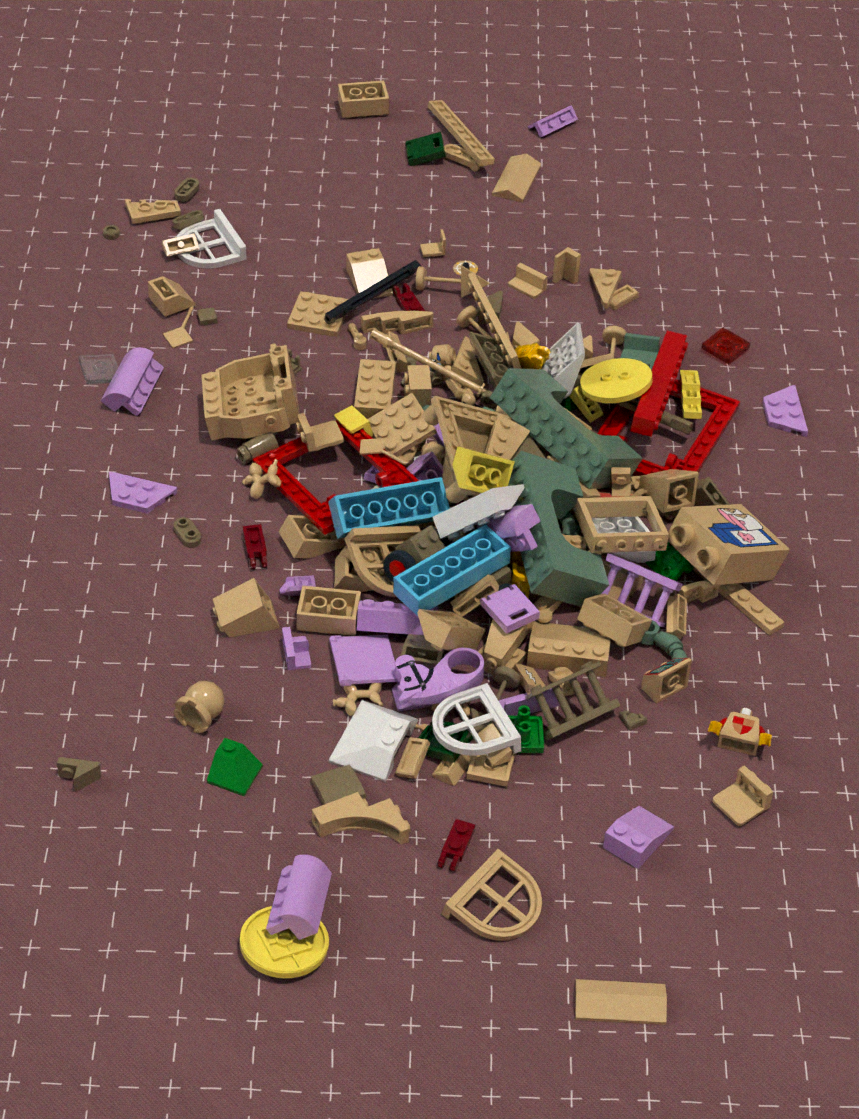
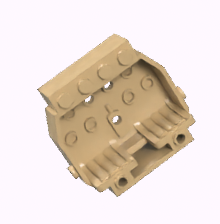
[202,343,300,441]

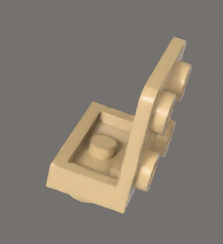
[296,413,344,452]
[712,765,773,826]

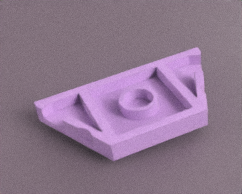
[762,385,808,437]
[109,471,177,514]

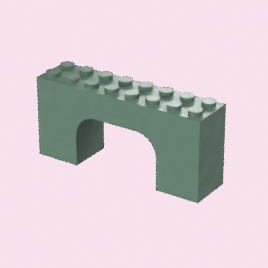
[490,368,643,489]
[508,451,609,607]

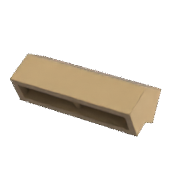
[386,331,408,373]
[450,574,499,617]
[666,594,687,639]

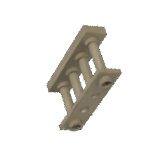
[525,661,621,741]

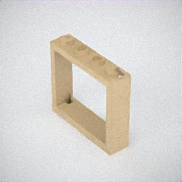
[575,496,669,553]

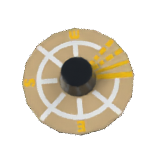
[453,260,478,276]

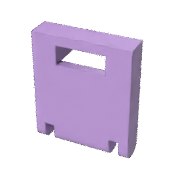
[480,584,540,633]

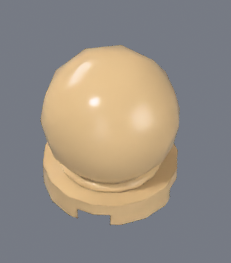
[174,680,225,733]

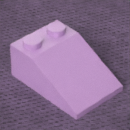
[603,806,674,869]

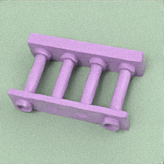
[601,553,683,627]

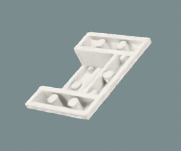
[328,700,418,782]

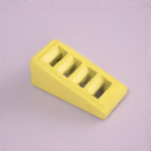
[569,385,603,423]

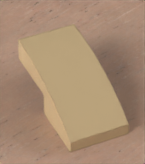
[679,580,720,603]

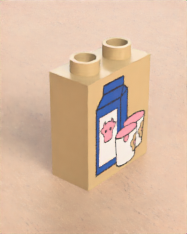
[668,504,790,585]

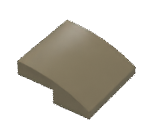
[311,764,366,805]

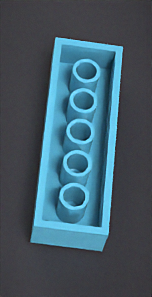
[328,477,450,539]
[393,524,511,616]

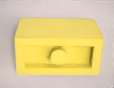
[334,406,373,436]

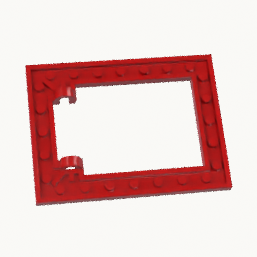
[597,379,740,476]
[252,420,419,535]

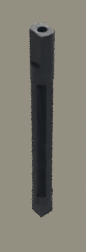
[324,260,421,324]

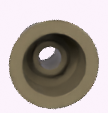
[236,432,279,464]

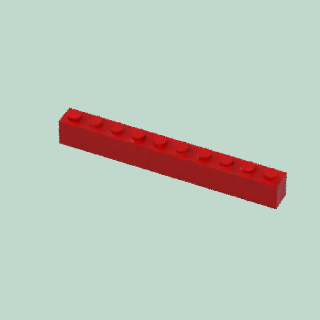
[630,330,689,437]

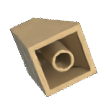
[639,469,699,513]
[213,578,279,638]

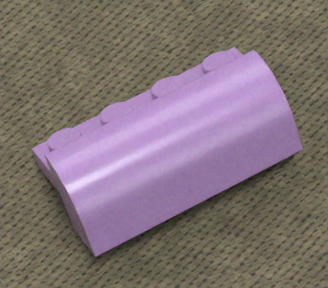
[101,347,164,416]
[476,504,541,552]
[266,855,332,940]

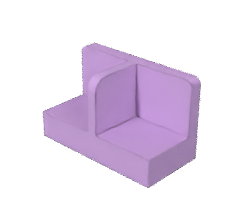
[282,627,311,670]

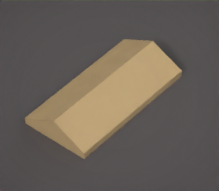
[492,154,541,202]
[575,979,667,1025]

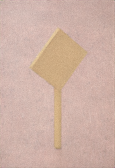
[163,306,194,348]
[360,438,407,465]

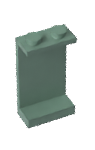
[615,333,660,370]

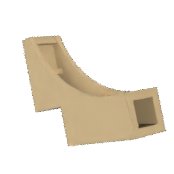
[312,792,411,844]

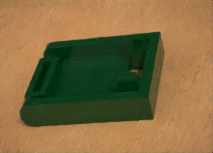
[405,132,446,166]
[418,721,473,763]

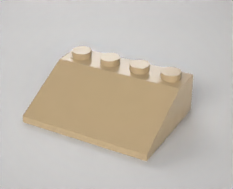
[527,621,610,677]

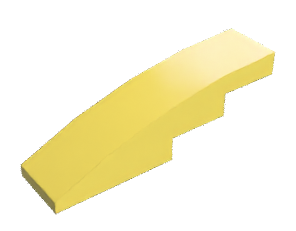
[680,370,702,419]

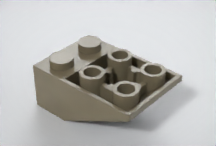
[401,634,446,669]

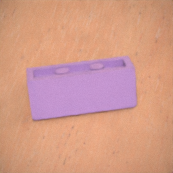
[528,105,578,137]
[499,688,563,716]

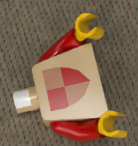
[707,708,772,756]

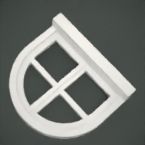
[177,209,247,269]
[432,683,521,756]

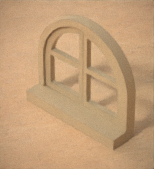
[344,525,421,597]
[442,849,542,941]

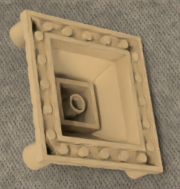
[423,396,518,503]

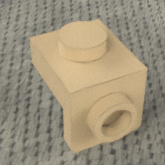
[548,667,575,696]

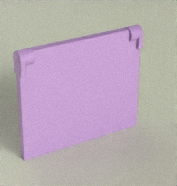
[329,635,399,686]

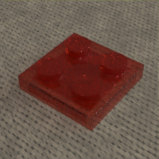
[701,327,751,364]

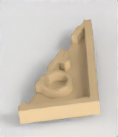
[590,268,622,309]
[451,336,484,386]

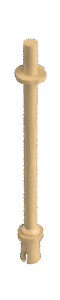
[369,328,489,398]

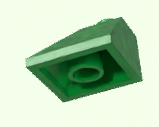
[207,738,263,796]

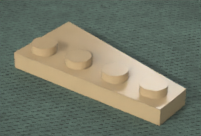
[485,414,530,460]

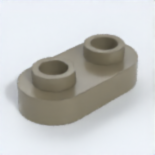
[174,177,199,202]
[173,210,204,231]
[174,517,201,548]

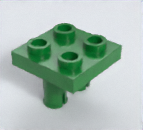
[645,542,694,582]
[508,705,544,753]

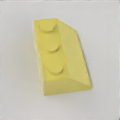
[452,446,515,493]

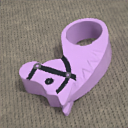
[395,648,484,709]

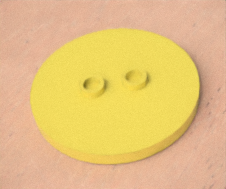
[580,358,653,403]
[240,906,329,978]

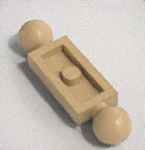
[443,365,476,406]

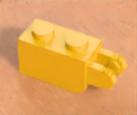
[514,343,551,369]

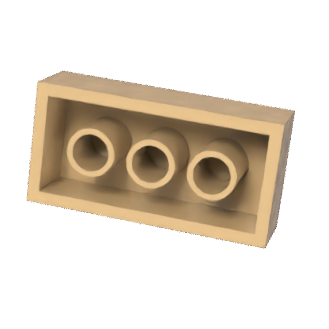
[354,359,396,419]

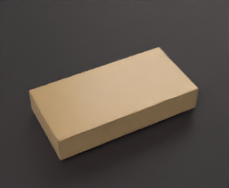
[609,284,639,311]
[395,737,430,779]

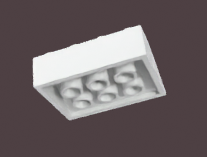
[542,323,585,398]
[433,484,525,540]
[574,508,656,563]

